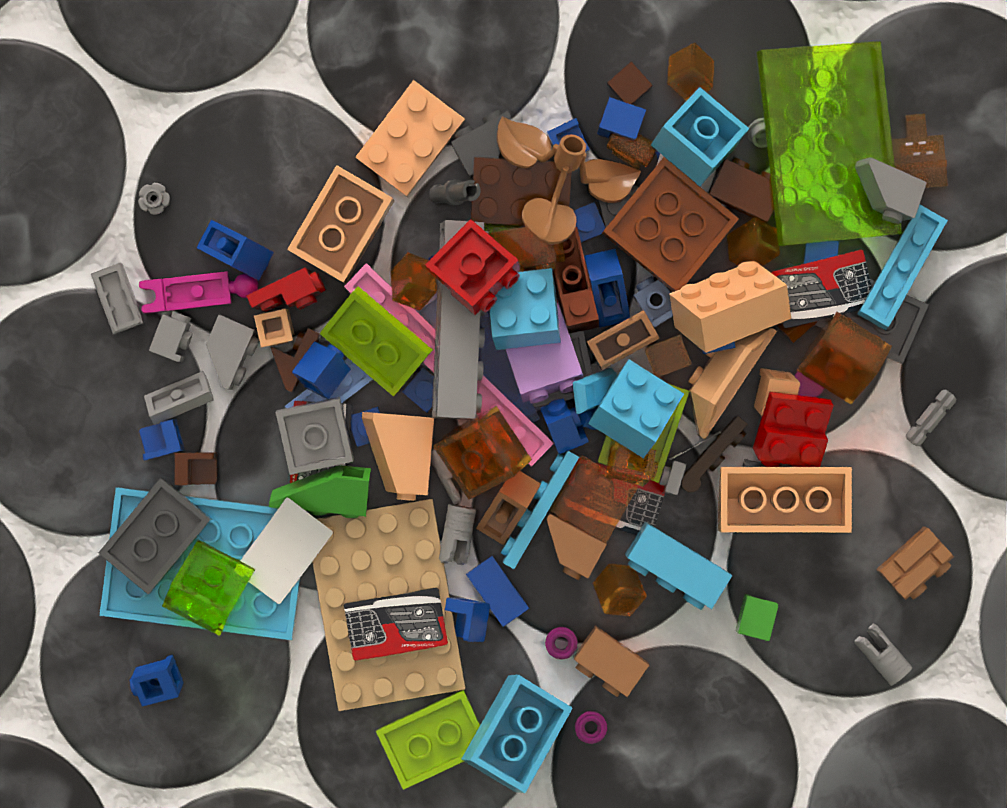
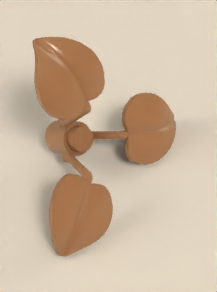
[497,116,641,244]

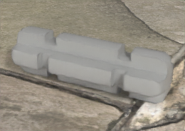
[906,390,957,446]

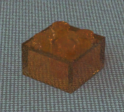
[797,312,892,404]
[433,406,532,500]

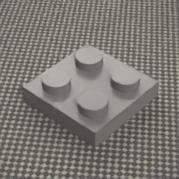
[276,397,354,475]

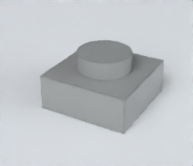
[659,461,686,497]

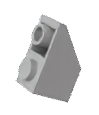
[206,315,259,390]

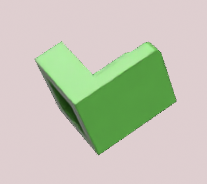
[735,594,778,641]

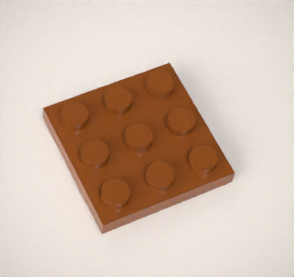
[602,157,739,292]

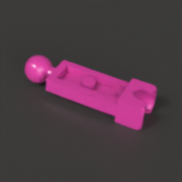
[139,271,259,314]

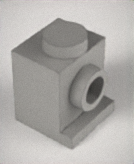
[149,311,193,363]

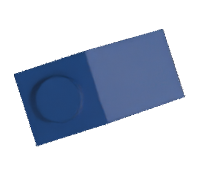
[197,220,274,281]
[584,249,630,327]

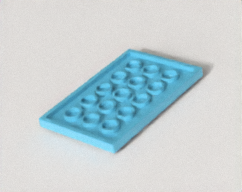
[99,487,309,640]

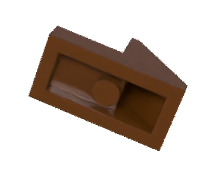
[271,328,322,392]

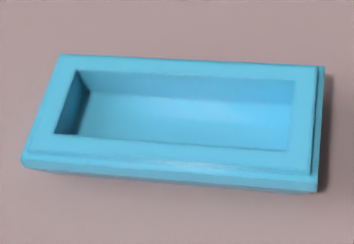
[573,368,617,414]

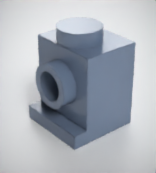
[633,276,673,328]

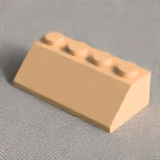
[718,467,852,533]

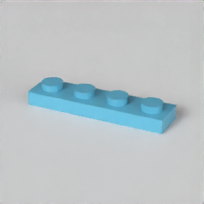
[858,204,948,331]
[500,451,579,569]

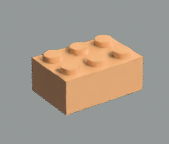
[287,165,394,284]
[669,261,791,353]

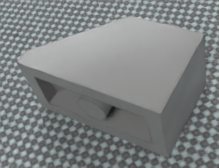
[855,157,927,224]

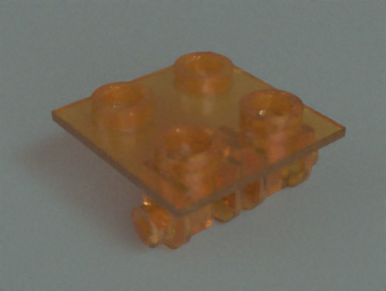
[551,455,638,543]

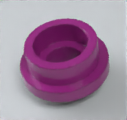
[545,627,578,660]
[575,711,607,744]

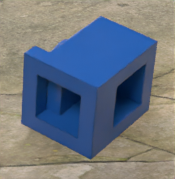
[540,398,589,454]
[130,655,184,707]

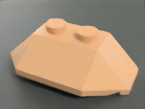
[688,328,777,439]

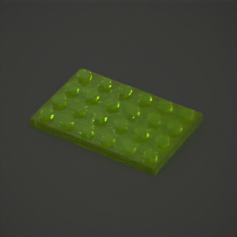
[757,41,902,246]

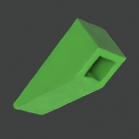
[269,465,371,518]

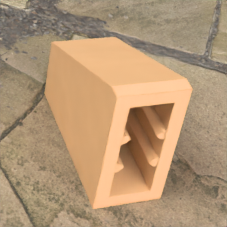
[362,412,434,501]

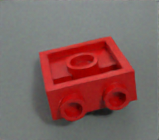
[425,219,520,315]
[246,267,326,312]
[753,391,834,467]

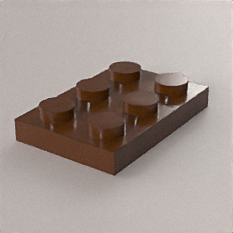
[470,157,572,226]

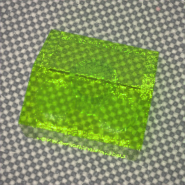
[162,540,255,636]

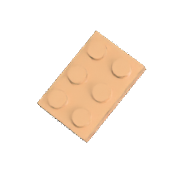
[356,80,465,197]

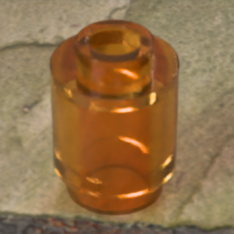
[606,133,657,170]

